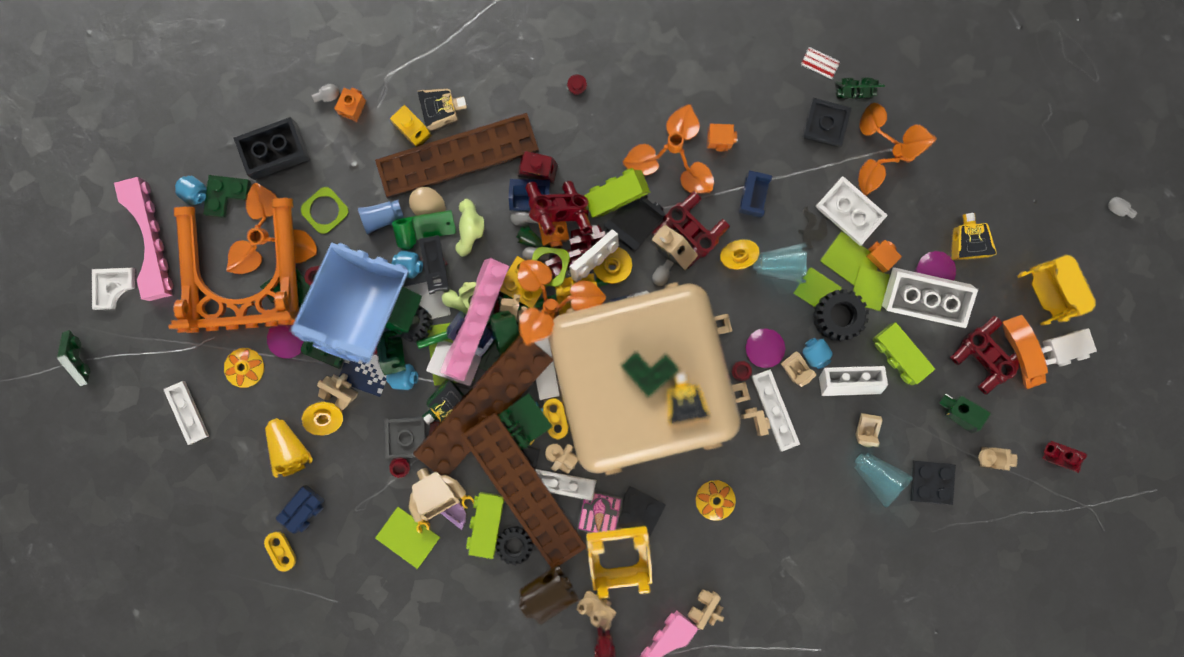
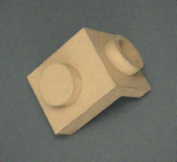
[781,351,816,387]
[741,407,770,436]
[855,413,882,447]

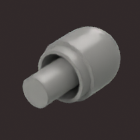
[311,84,340,103]
[1108,197,1137,219]
[510,211,538,226]
[522,247,550,262]
[652,259,674,286]

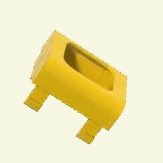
[1017,255,1095,325]
[586,526,652,599]

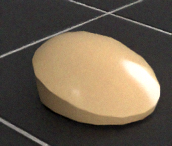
[409,187,445,216]

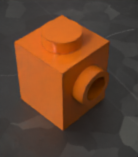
[334,88,366,122]
[707,124,737,152]
[539,221,569,248]
[866,240,902,273]

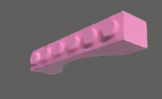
[114,177,173,301]
[439,258,509,381]
[640,610,698,657]

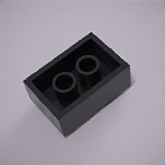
[234,117,310,180]

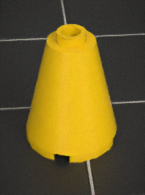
[265,418,313,478]

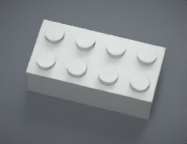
[882,267,978,328]

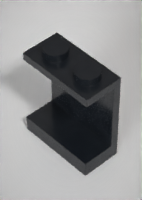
[603,195,665,253]

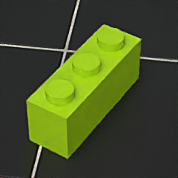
[584,168,651,218]
[873,322,935,385]
[466,492,504,559]

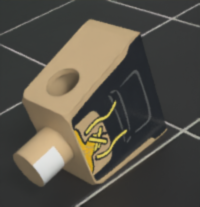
[418,89,467,132]
[652,225,698,270]

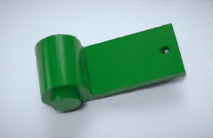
[392,210,456,250]

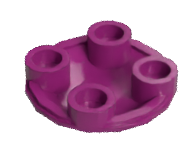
[915,251,957,281]
[267,325,304,359]
[745,328,785,368]

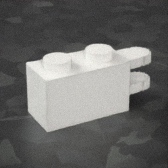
[1041,328,1097,367]

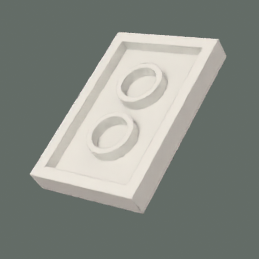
[815,176,888,246]

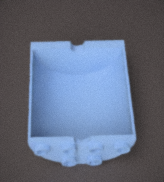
[291,243,409,363]

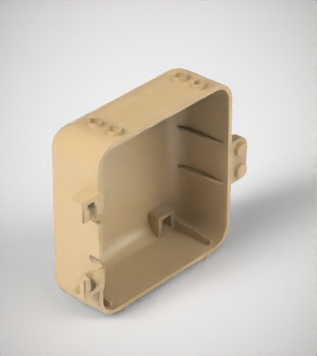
[543,282,750,475]

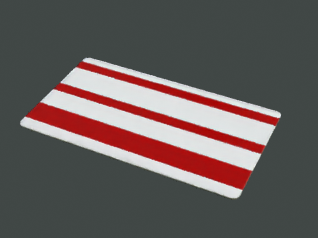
[801,48,840,79]

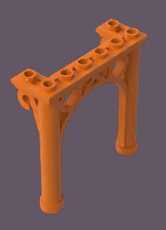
[169,198,299,333]

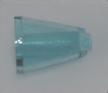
[753,243,807,283]
[854,453,913,508]

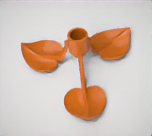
[858,102,937,196]
[623,104,714,194]
[226,183,317,274]
[518,260,606,345]

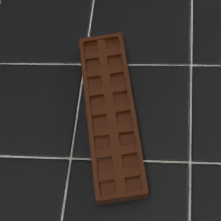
[375,113,539,199]
[413,334,553,476]
[461,412,587,568]

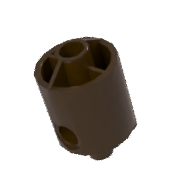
[519,564,579,625]

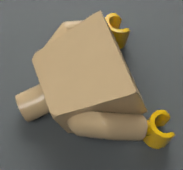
[409,468,474,533]

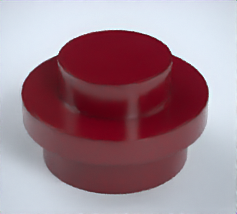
[567,74,587,94]
[732,361,752,381]
[389,458,410,478]

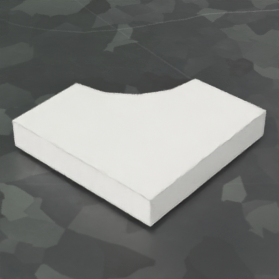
[92,268,135,310]

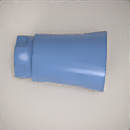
[358,200,404,235]

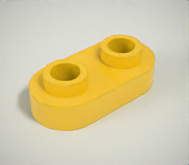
[543,399,568,439]
[264,532,296,571]

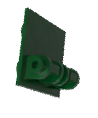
[835,77,885,98]
[498,393,553,449]

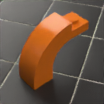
[1002,315,1048,389]

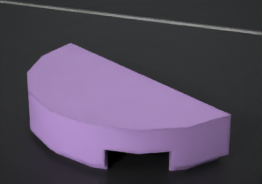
[441,502,467,530]

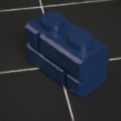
[276,485,325,534]

